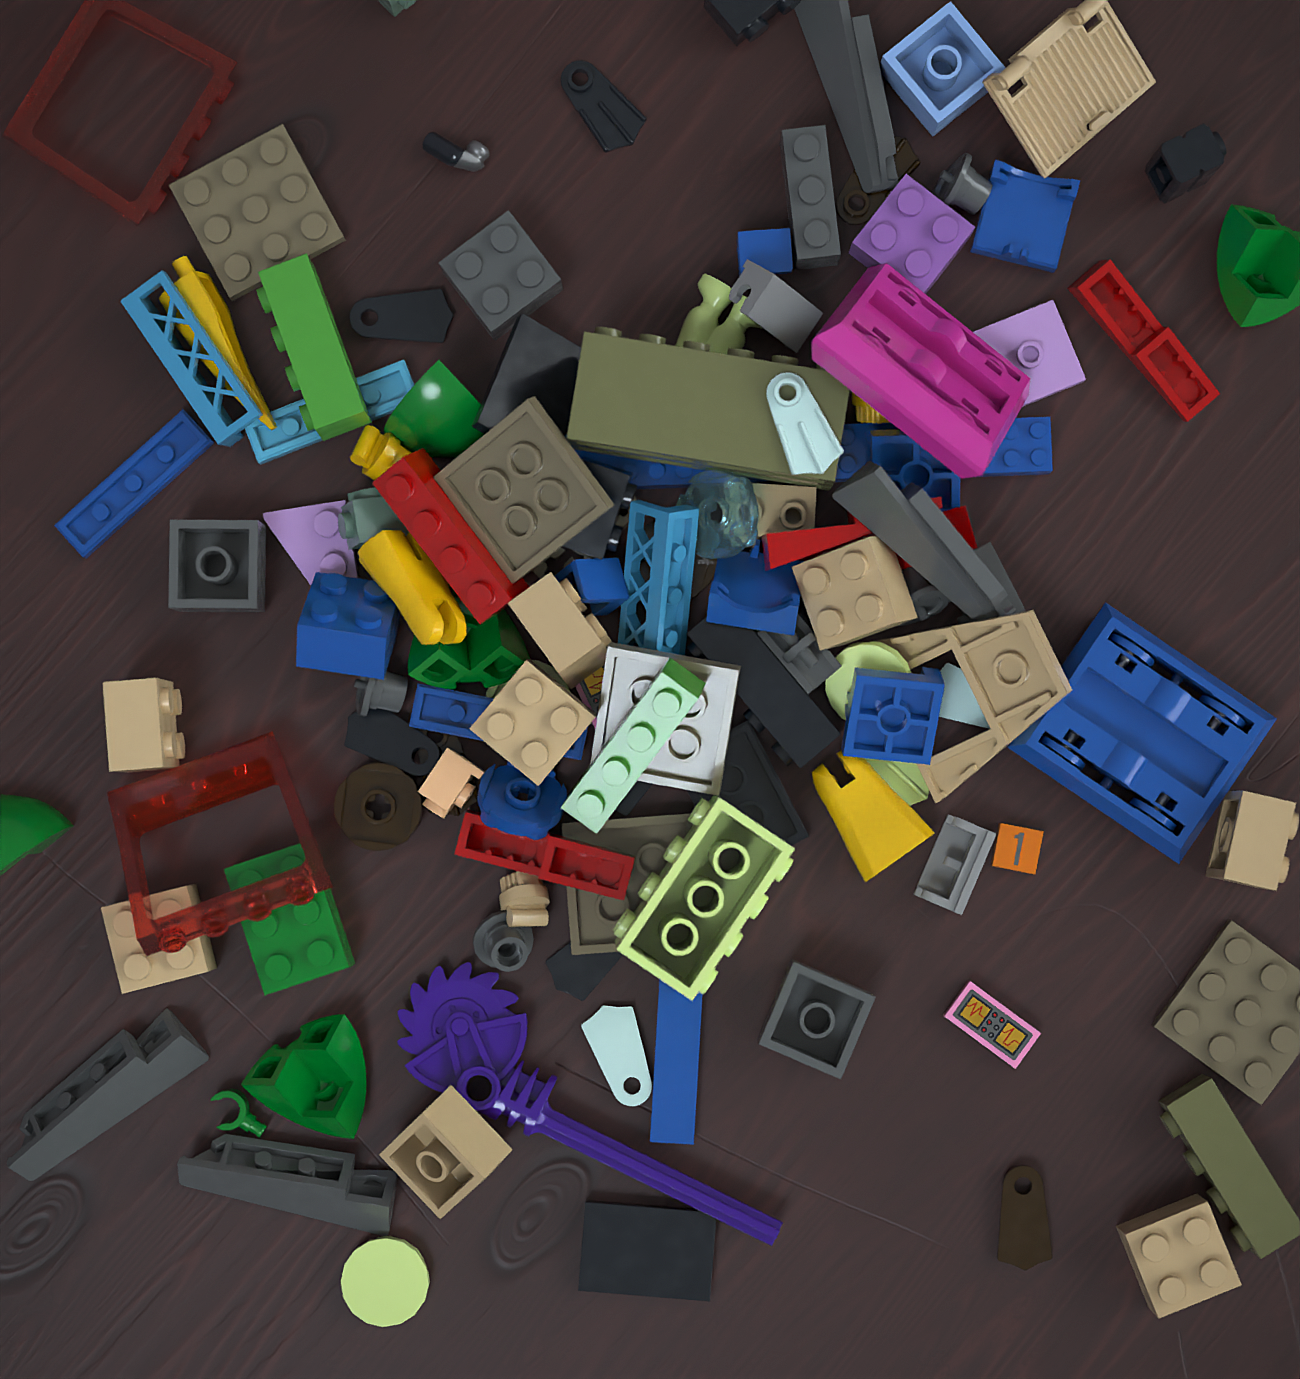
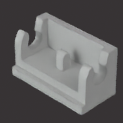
[729,259,823,353]
[913,814,996,915]

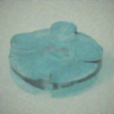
[676,470,759,559]

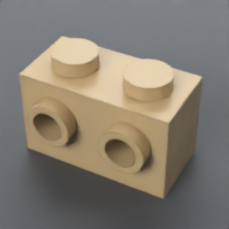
[725,482,817,548]

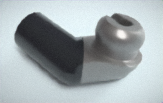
[422,132,490,172]

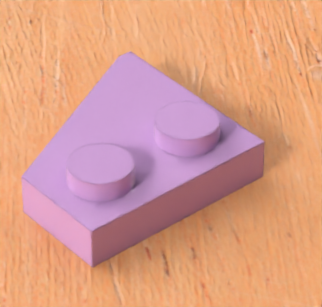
[263,500,359,585]

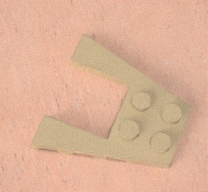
[868,610,1072,803]

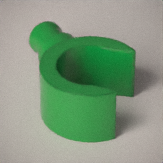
[210,1088,267,1138]

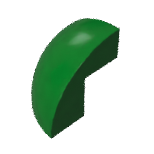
[1217,204,1300,327]
[384,360,485,458]
[408,583,530,690]
[0,794,74,876]
[241,1014,366,1139]

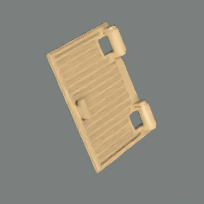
[982,0,1156,179]

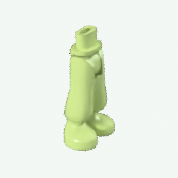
[675,273,762,354]

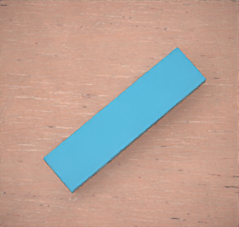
[245,360,414,465]

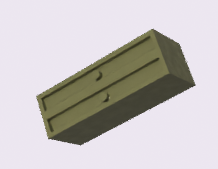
[567,327,850,490]

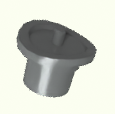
[932,153,993,215]
[897,567,949,626]
[354,671,408,717]
[472,910,534,972]

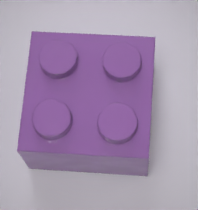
[849,174,975,294]

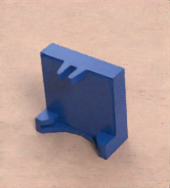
[970,160,1080,273]
[870,429,960,512]
[706,539,805,636]
[841,667,945,765]

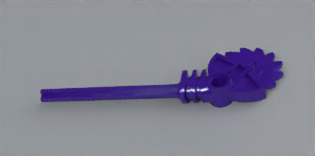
[397,962,783,1246]

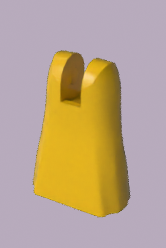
[358,530,467,645]
[811,750,934,882]

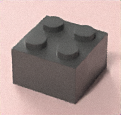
[438,210,563,341]
[168,520,266,612]
[757,959,876,1079]

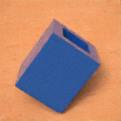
[737,228,793,276]
[555,558,630,616]

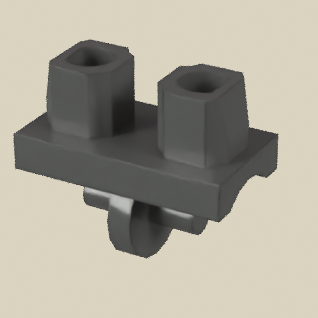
[757,614,842,695]

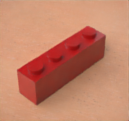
[372,448,529,624]

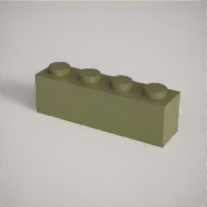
[1158,1074,1300,1259]

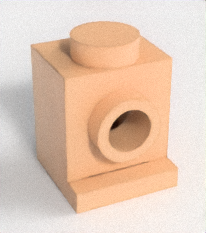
[418,748,485,818]

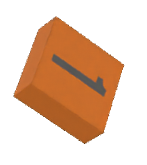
[990,823,1044,874]

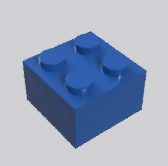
[296,572,401,680]

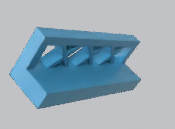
[121,270,263,447]
[618,500,699,656]

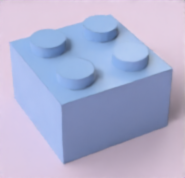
[880,1,1005,137]

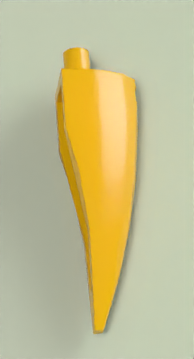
[159,256,278,430]

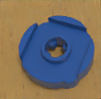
[477,761,567,840]

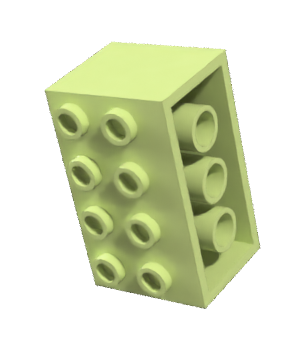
[613,795,794,1000]

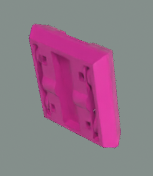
[812,263,1031,479]

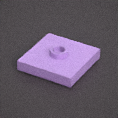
[973,300,1086,407]

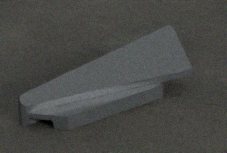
[794,0,899,194]
[833,460,1016,621]
[6,1008,209,1181]
[177,1134,398,1236]

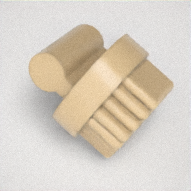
[499,871,550,927]

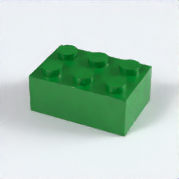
[224,840,355,995]

